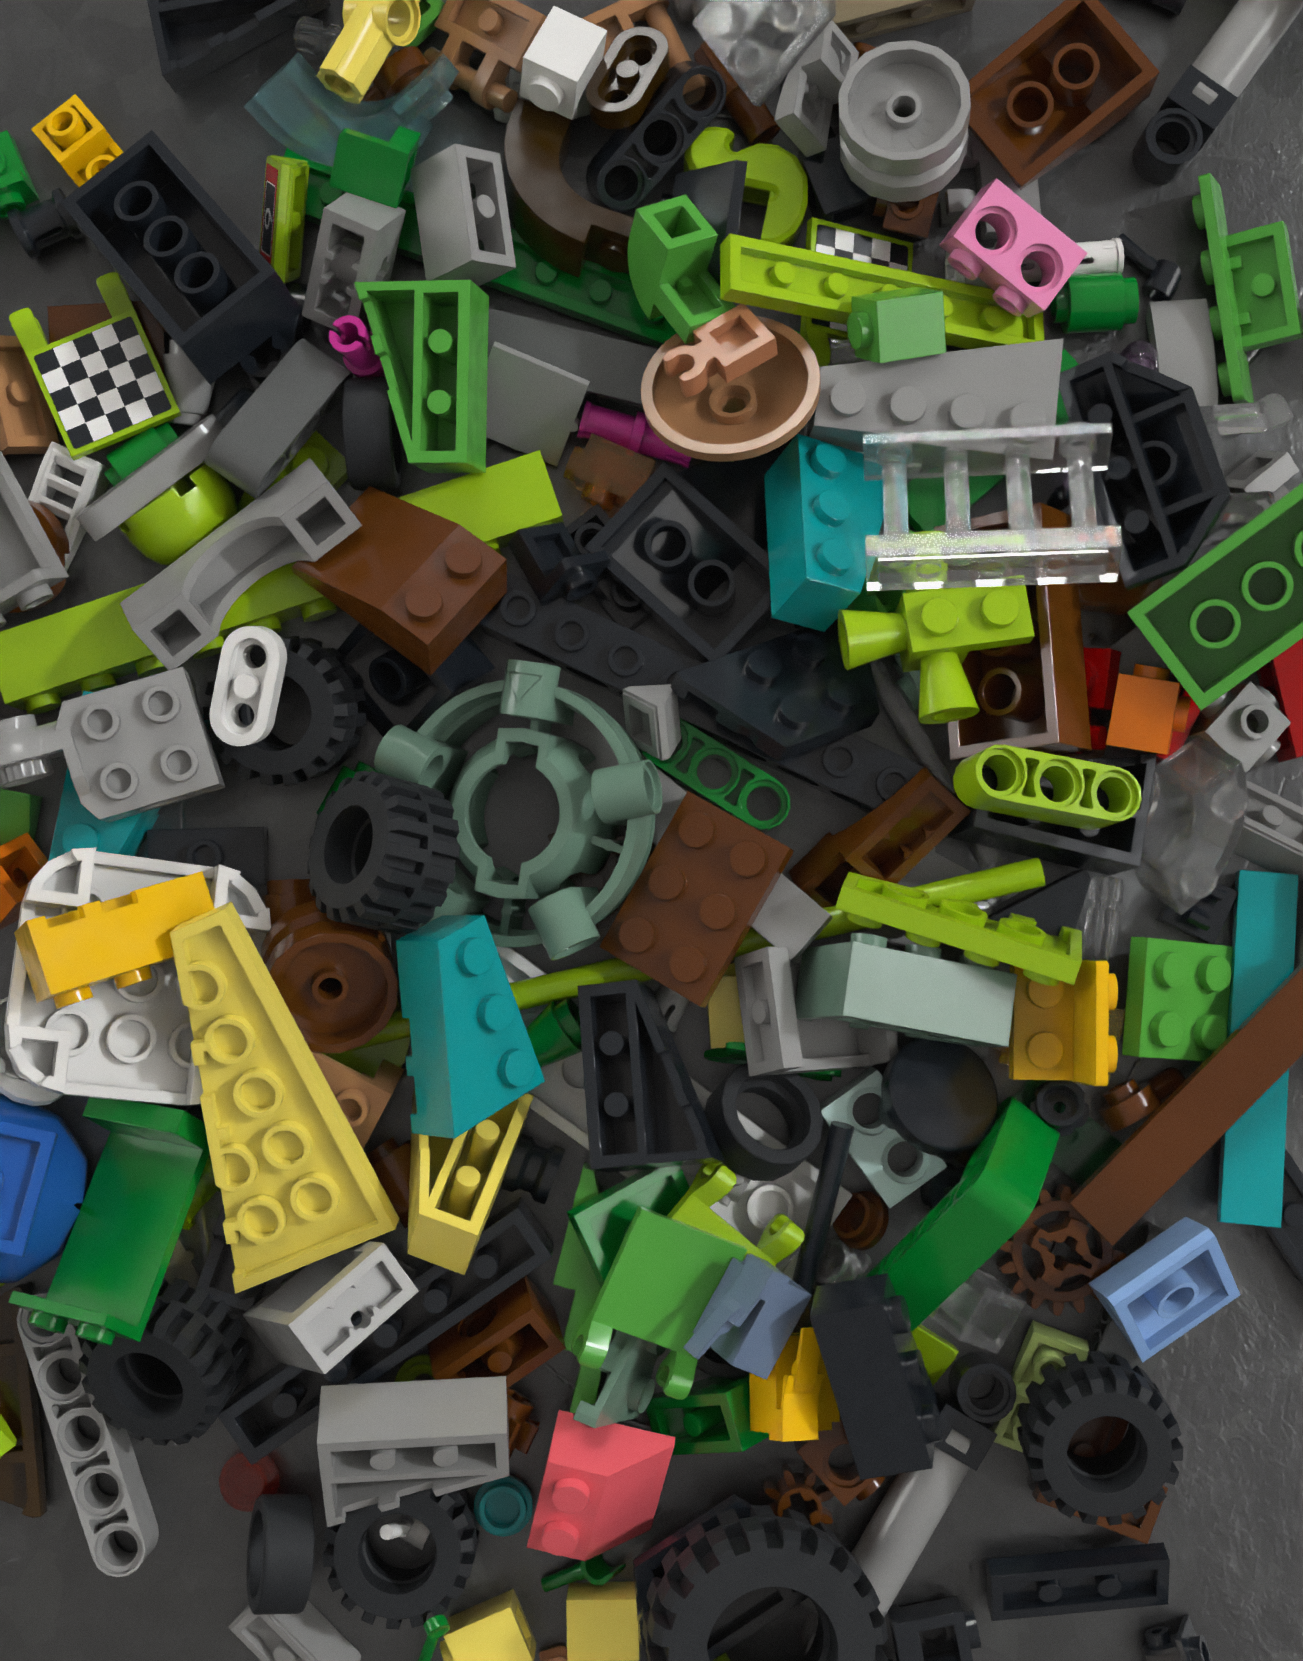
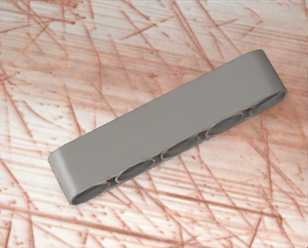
[17,1286,159,1578]

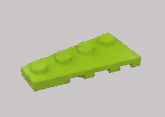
[835,872,1082,986]

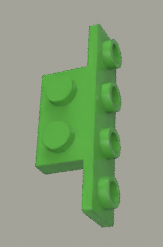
[1192,173,1303,409]

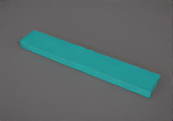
[1217,870,1299,1228]

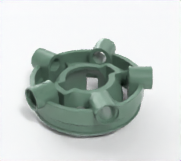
[374,659,663,960]

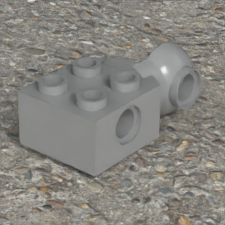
[0,666,225,823]

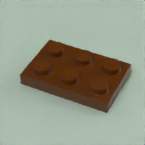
[599,791,794,1008]

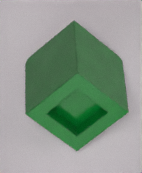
[329,126,421,209]

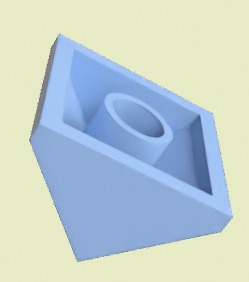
[1088,1216,1240,1363]

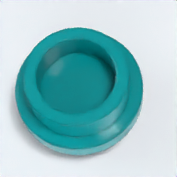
[474,1475,533,1537]

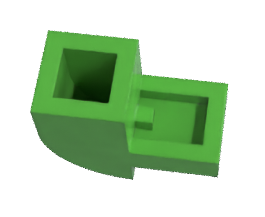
[628,194,736,344]

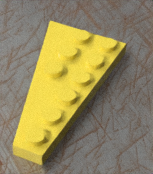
[170,901,399,1294]

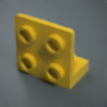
[1009,960,1118,1086]

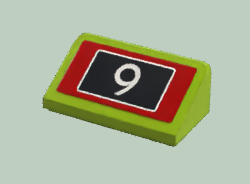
[259,155,310,284]

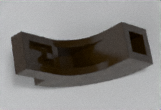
[502,98,634,278]

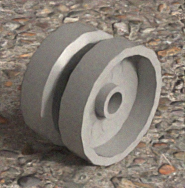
[838,40,971,202]

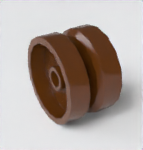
[261,899,398,1053]

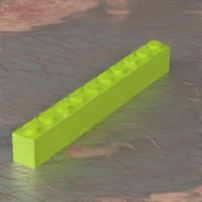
[0,450,564,715]

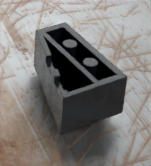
[810,1273,943,1480]

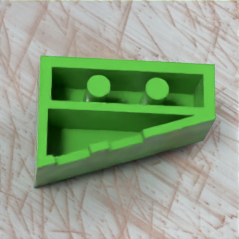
[354,280,489,473]

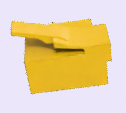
[749,1327,840,1442]

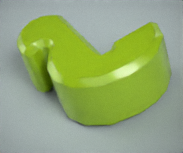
[684,126,808,246]

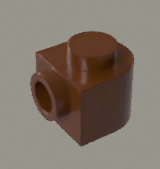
[873,192,939,240]

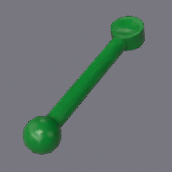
[418,1614,450,1661]

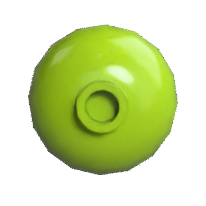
[118,461,238,566]

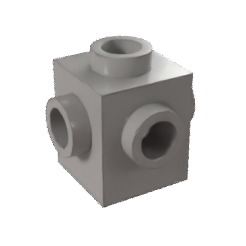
[1185,681,1291,778]

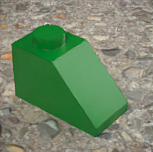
[646,1375,769,1455]

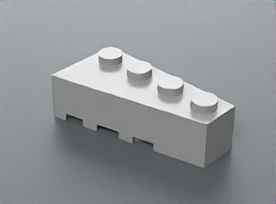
[806,338,1064,474]

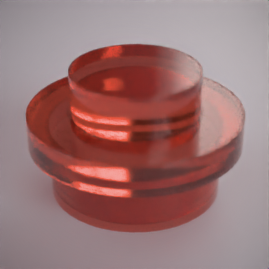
[219,1451,280,1512]

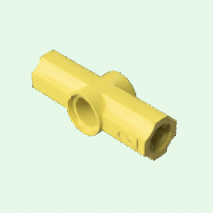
[317,0,421,104]

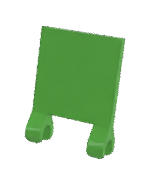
[571,1206,747,1400]

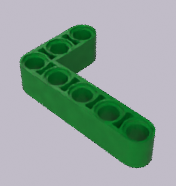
[865,1096,1060,1332]

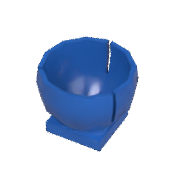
[0,1094,88,1283]

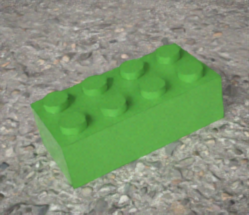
[1127,482,1303,710]

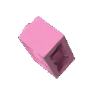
[939,178,1087,318]

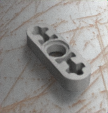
[75,414,224,541]

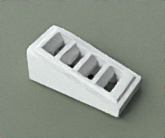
[28,441,110,572]

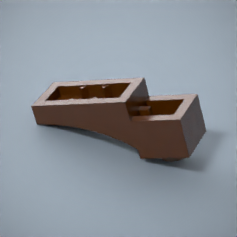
[789,766,971,908]

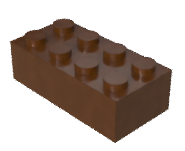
[933,502,1092,767]

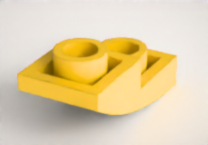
[31,94,123,188]

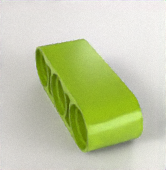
[953,745,1142,830]

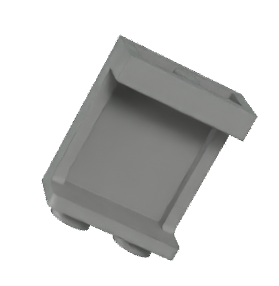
[0,451,69,628]
[734,946,898,1077]

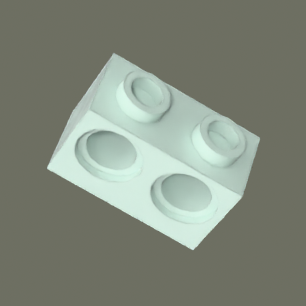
[820,1067,947,1208]

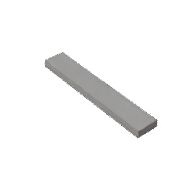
[551,712,833,964]

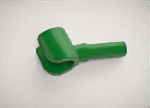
[541,1553,626,1592]

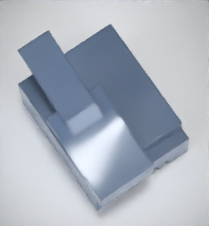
[683,1253,812,1380]

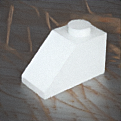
[519,6,607,120]

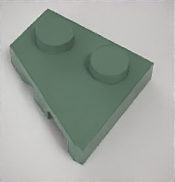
[573,1330,666,1428]

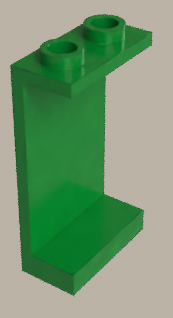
[8,1097,210,1346]

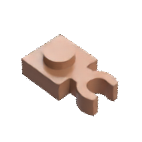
[662,304,778,397]

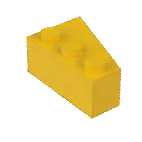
[14,871,214,1009]

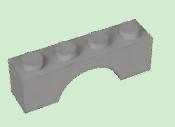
[120,458,362,671]

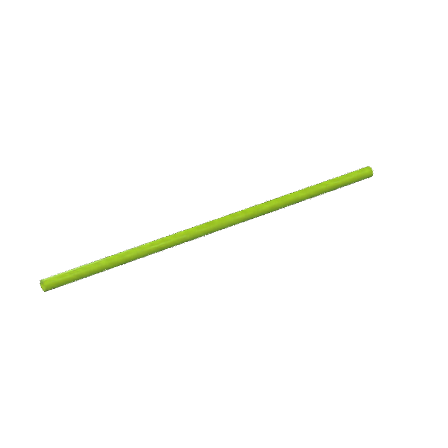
[322,857,1045,1056]

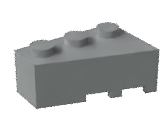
[317,1376,509,1527]

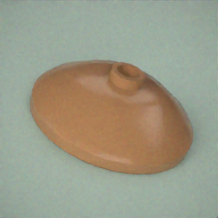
[641,316,821,462]

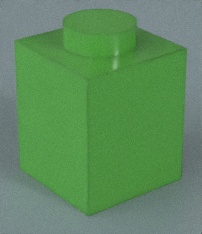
[847,287,946,363]

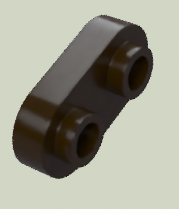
[586,27,670,129]

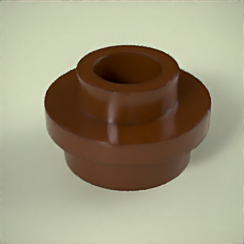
[832,1191,889,1251]

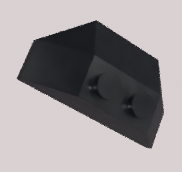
[1059,351,1232,591]

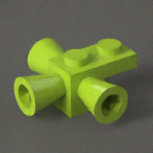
[838,531,1035,724]

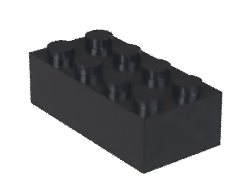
[60,130,302,385]

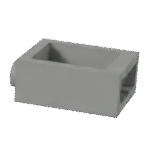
[243,1241,419,1374]

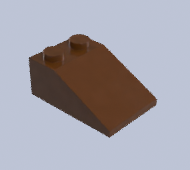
[968,0,1160,190]
[292,486,507,676]

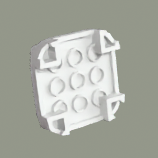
[4,847,271,1106]

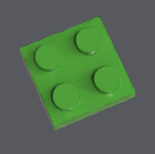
[1122,937,1233,1061]

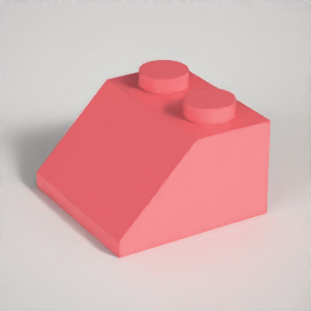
[526,1410,676,1561]

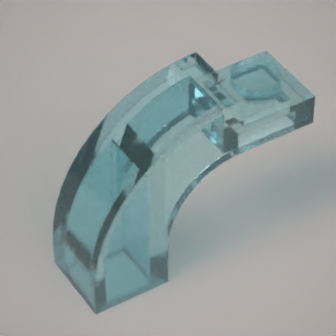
[244,52,459,167]

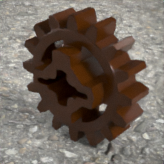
[996,1183,1126,1316]

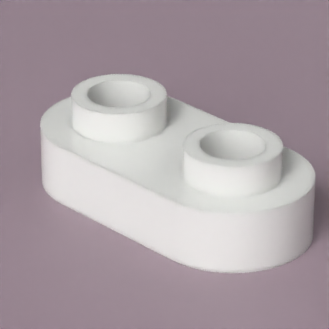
[209,626,287,746]

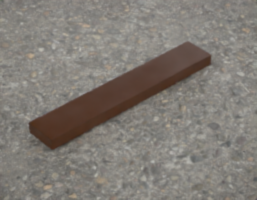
[1067,962,1303,1246]

